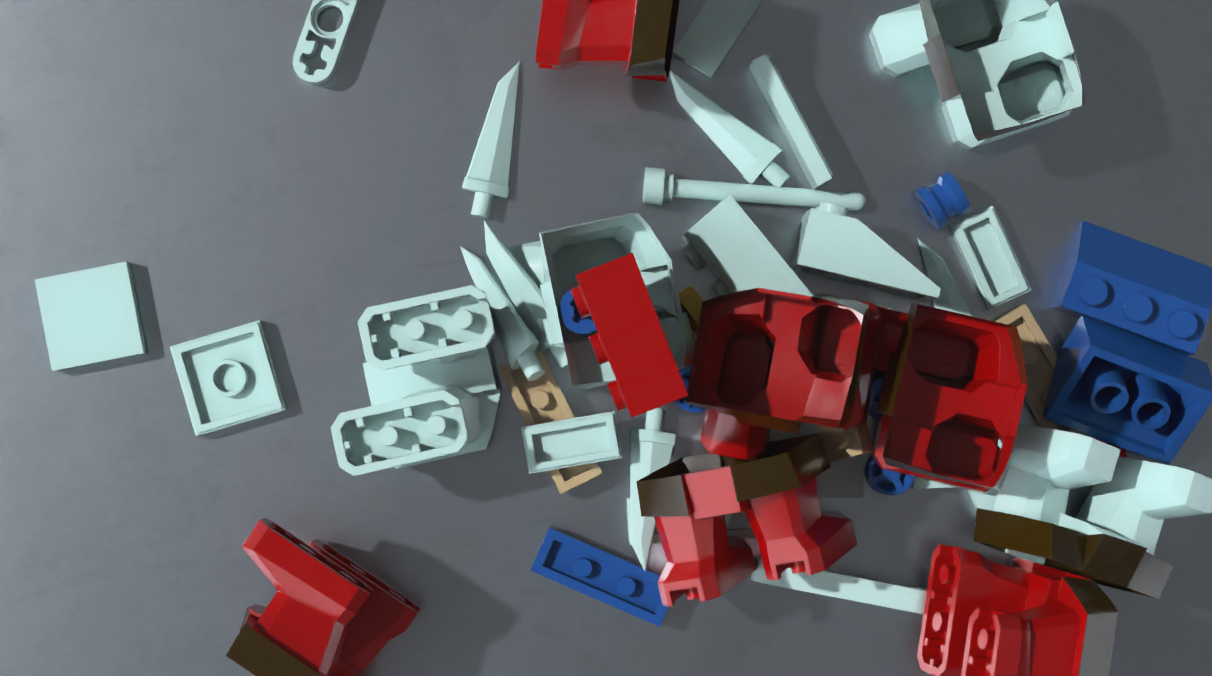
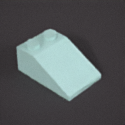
[790,203,941,302]

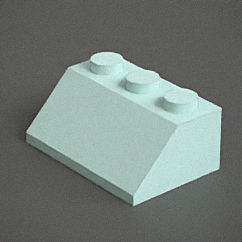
[682,195,813,344]

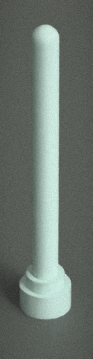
[643,167,867,211]

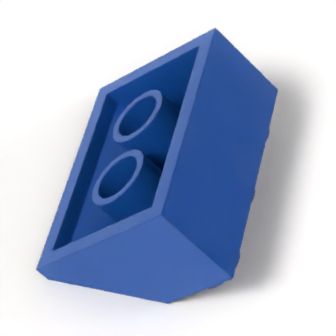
[1050,221,1212,355]
[1043,315,1212,465]

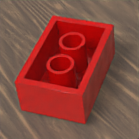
[570,252,689,418]

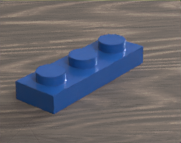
[530,527,668,627]

